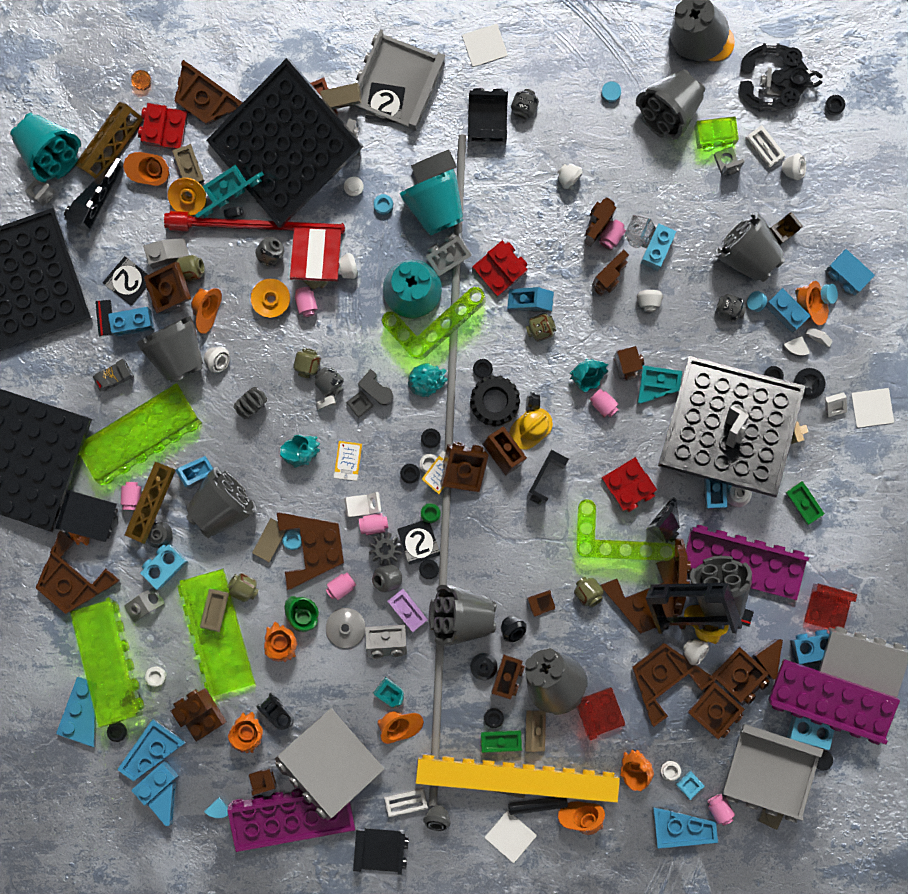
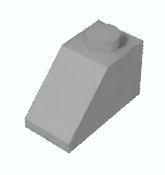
[143,238,189,269]

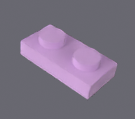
[388,589,428,632]

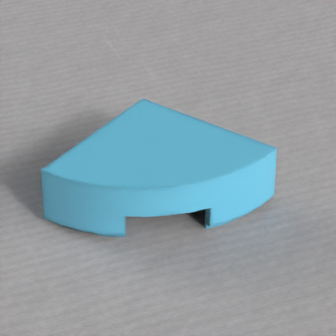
[204,797,228,818]

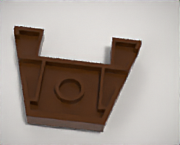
[277,512,344,590]
[36,530,120,614]
[600,556,677,634]
[632,643,716,727]

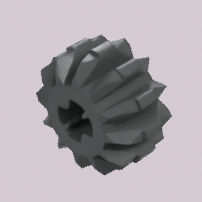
[233,387,268,419]
[369,533,402,566]

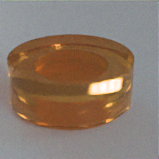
[131,70,152,91]

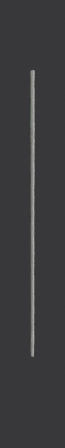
[429,134,466,806]

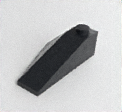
[64,158,123,233]
[647,497,680,543]

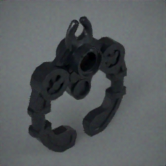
[739,43,823,112]

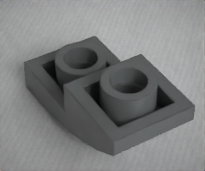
[411,150,457,184]

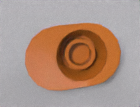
[123,152,169,186]
[795,281,829,325]
[191,288,222,333]
[377,711,424,744]
[558,801,605,835]

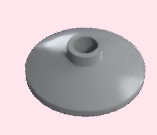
[326,608,366,648]

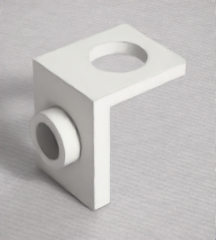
[344,492,381,517]

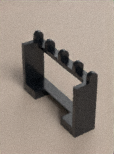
[646,583,742,634]

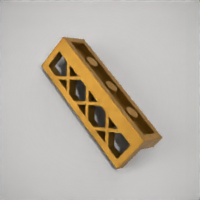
[75,102,143,179]
[124,462,175,544]

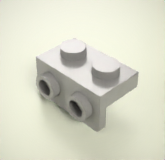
[726,405,749,448]

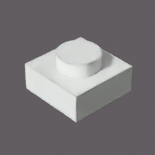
[825,392,848,417]

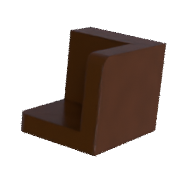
[527,590,555,617]
[249,767,277,796]

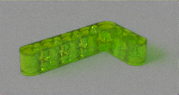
[381,287,486,360]
[576,499,675,561]

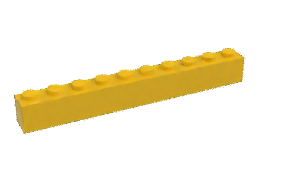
[415,754,620,803]

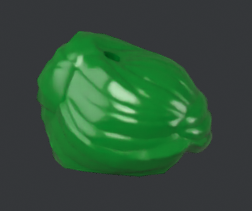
[284,596,319,632]

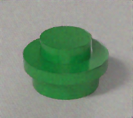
[421,503,441,523]

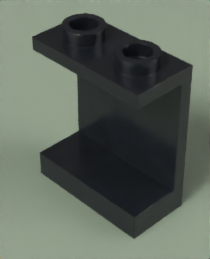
[468,88,508,143]
[527,449,569,505]
[55,490,118,542]
[353,827,409,875]

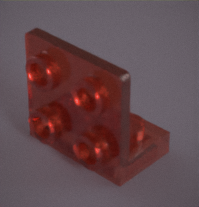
[804,583,857,629]
[577,687,625,740]

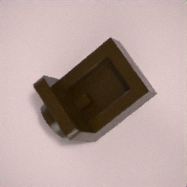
[770,212,803,245]

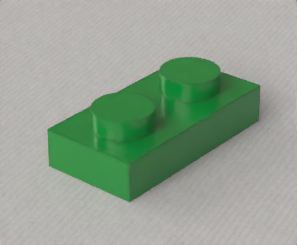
[785,481,825,525]
[481,730,522,753]

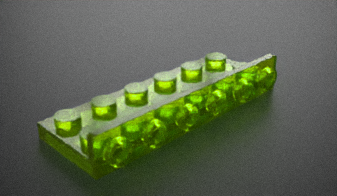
[80,383,202,486]
[178,569,256,697]
[70,597,145,728]

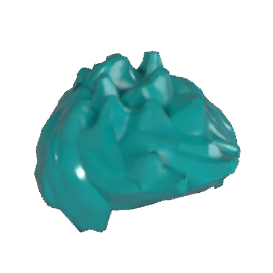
[569,358,609,392]
[408,363,448,398]
[280,435,320,468]

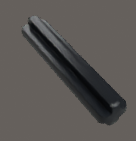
[508,797,568,815]

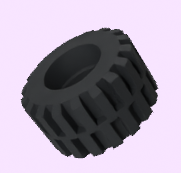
[470,375,520,427]

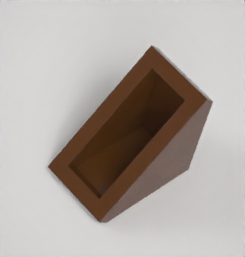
[753,639,783,680]

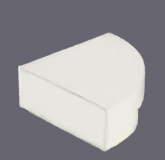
[806,328,833,347]
[783,336,810,356]
[316,396,337,410]

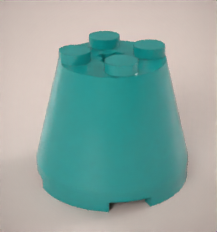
[10,113,81,183]
[399,169,464,236]
[383,259,442,319]

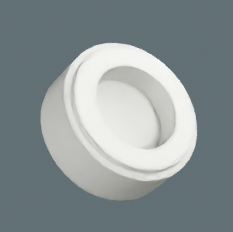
[145,666,166,687]

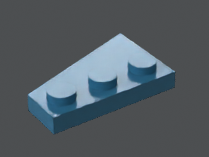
[56,676,98,747]
[117,719,186,781]
[653,807,718,849]

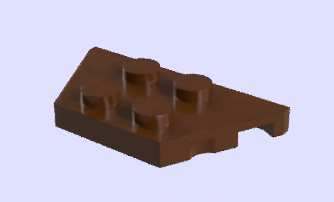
[174,60,243,125]
[673,539,691,616]

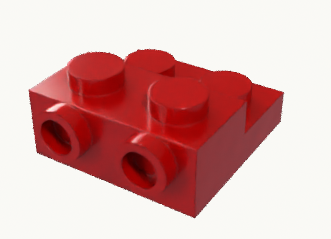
[138,103,188,150]
[472,240,528,297]
[601,457,657,513]

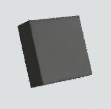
[346,390,374,418]

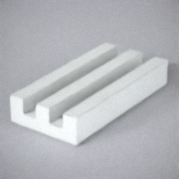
[746,125,786,168]
[384,788,428,817]

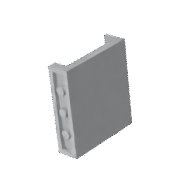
[352,29,445,131]
[819,626,908,697]
[275,708,384,820]
[722,724,823,823]

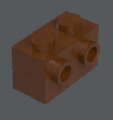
[613,346,645,381]
[482,426,527,476]
[491,654,525,700]

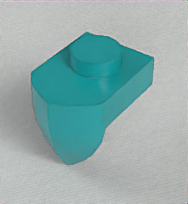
[373,677,404,708]

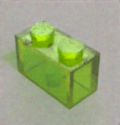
[694,116,739,151]

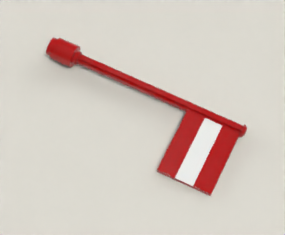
[164,211,345,282]

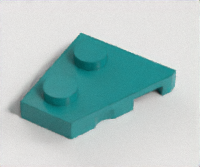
[637,366,682,404]

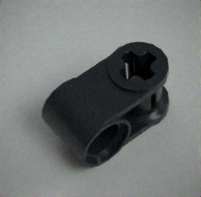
[256,692,293,730]

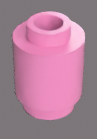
[599,219,626,250]
[294,287,318,317]
[589,388,619,418]
[120,482,141,510]
[359,513,388,536]
[326,572,356,600]
[707,794,735,826]

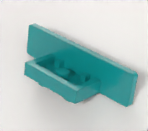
[195,165,264,218]

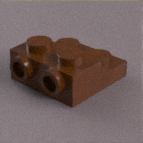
[584,197,617,247]
[592,249,629,296]
[144,262,191,314]
[440,442,489,492]
[712,647,770,706]
[687,682,745,740]
[170,688,227,742]

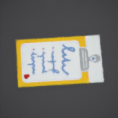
[334,441,362,481]
[422,451,445,494]

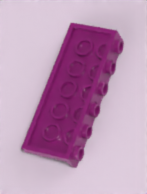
[686,525,810,600]
[768,659,900,745]
[227,788,355,852]

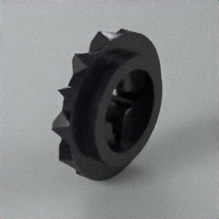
[794,368,826,400]

